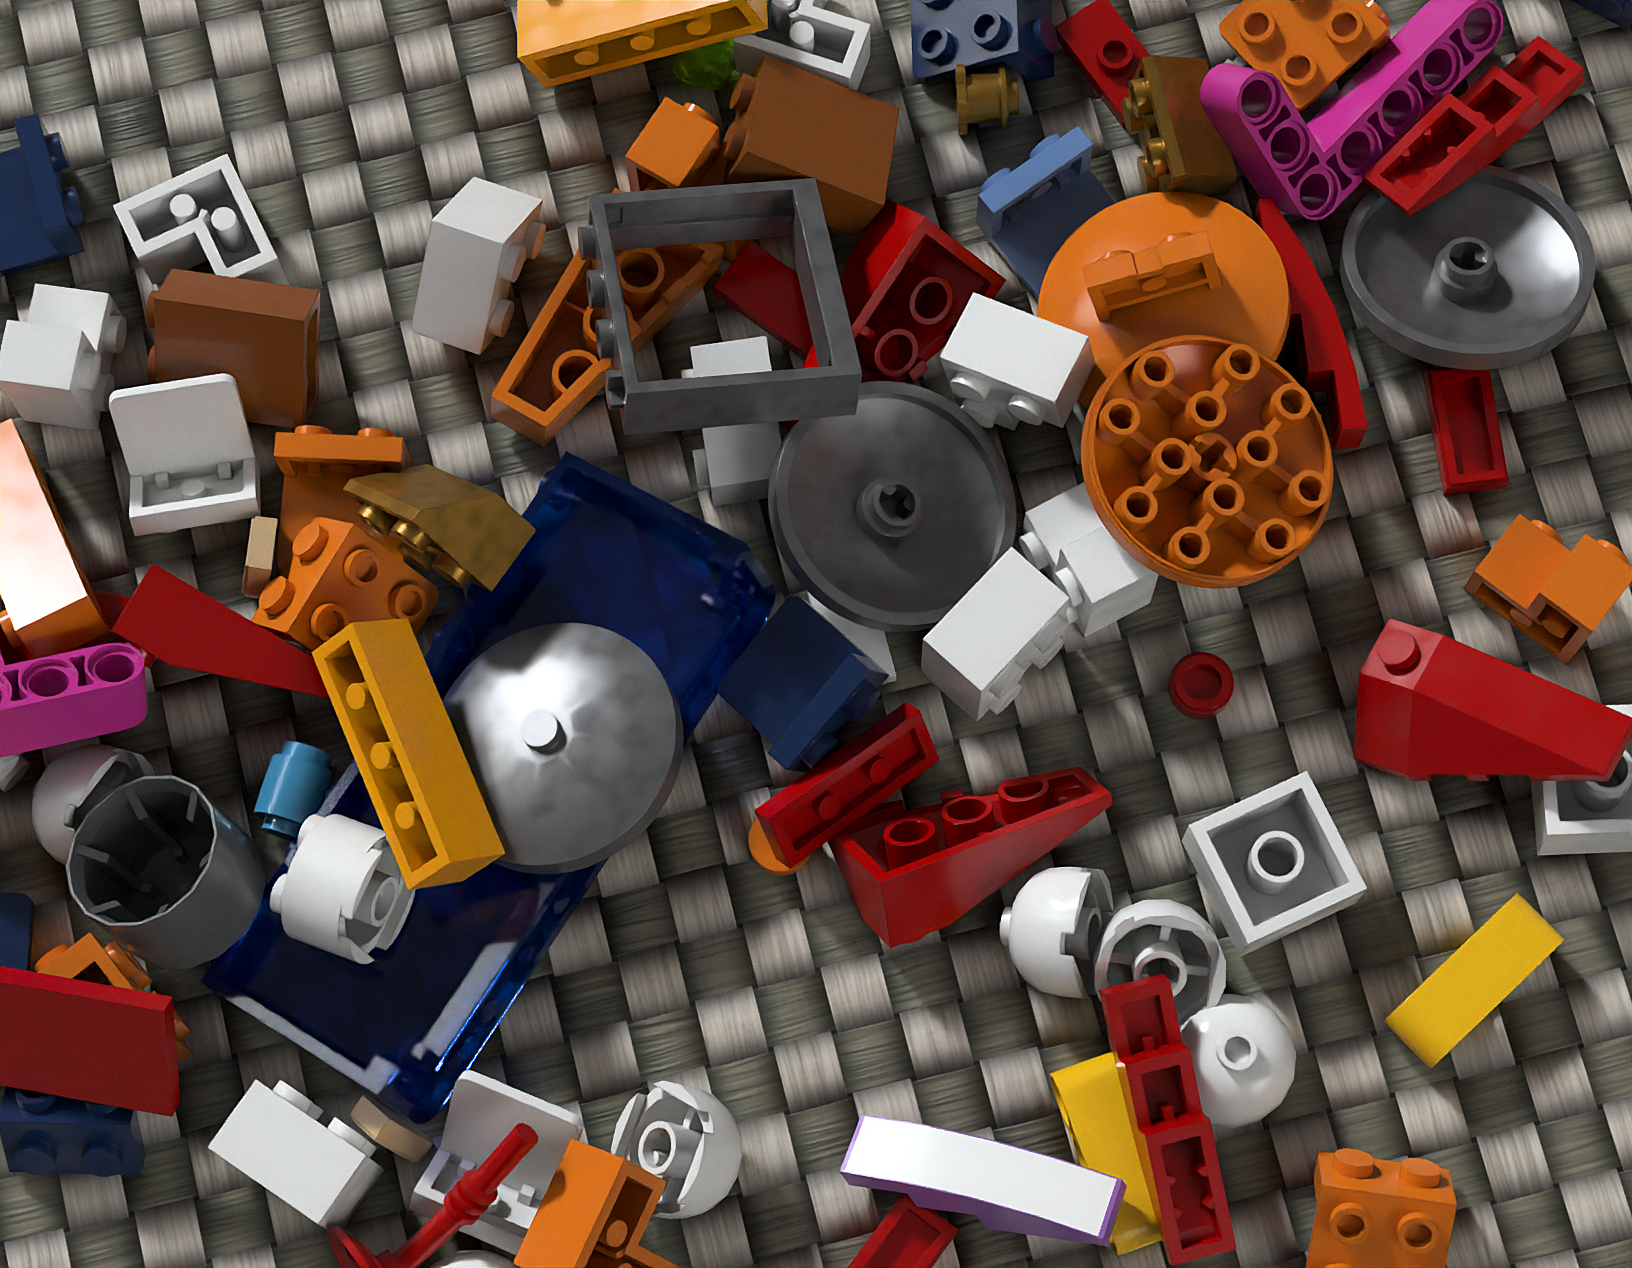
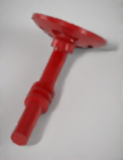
[327,1123,538,1268]

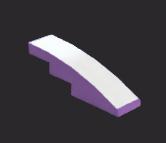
[840,1114,1127,1246]

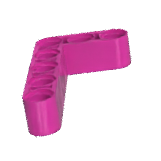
[1200,0,1503,221]
[0,643,148,758]

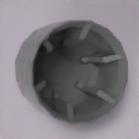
[66,775,266,969]

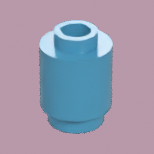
[253,741,334,841]

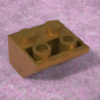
[1121,55,1238,197]
[343,464,536,592]

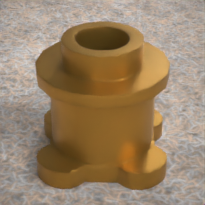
[955,64,1019,135]

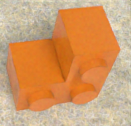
[625,96,753,262]
[1463,514,1632,665]
[513,1138,680,1268]

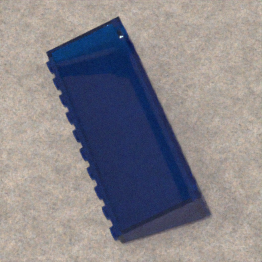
[201,451,776,1125]

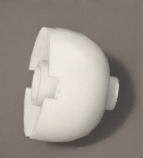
[32,743,155,866]
[1000,867,1113,999]
[1093,899,1226,1029]
[1179,994,1296,1128]
[611,1081,742,1219]

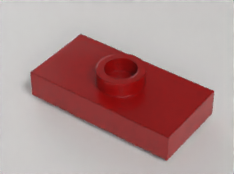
[1055,0,1150,128]

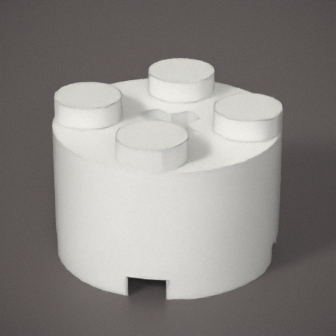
[270,814,416,964]

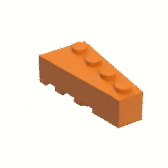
[489,188,725,447]

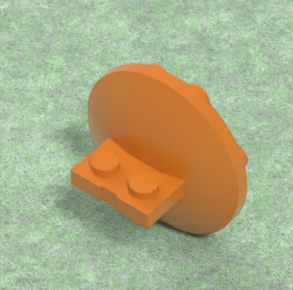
[1037,191,1291,409]
[1081,335,1334,589]

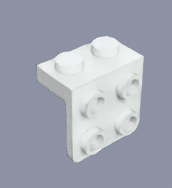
[109,373,261,537]
[409,1070,584,1255]

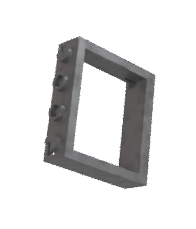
[578,178,862,435]

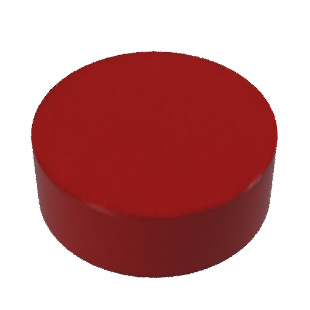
[1168,652,1234,719]

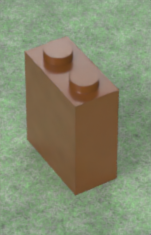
[720,54,900,238]
[146,268,320,429]

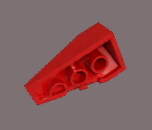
[778,199,1006,431]
[111,563,330,699]
[1353,618,1632,781]
[828,766,1113,948]

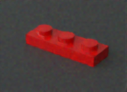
[754,702,940,868]

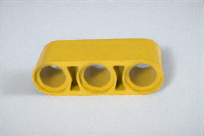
[1384,892,1565,1069]
[1049,1051,1162,1256]

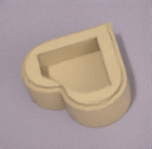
[241,516,278,599]
[350,1094,434,1164]

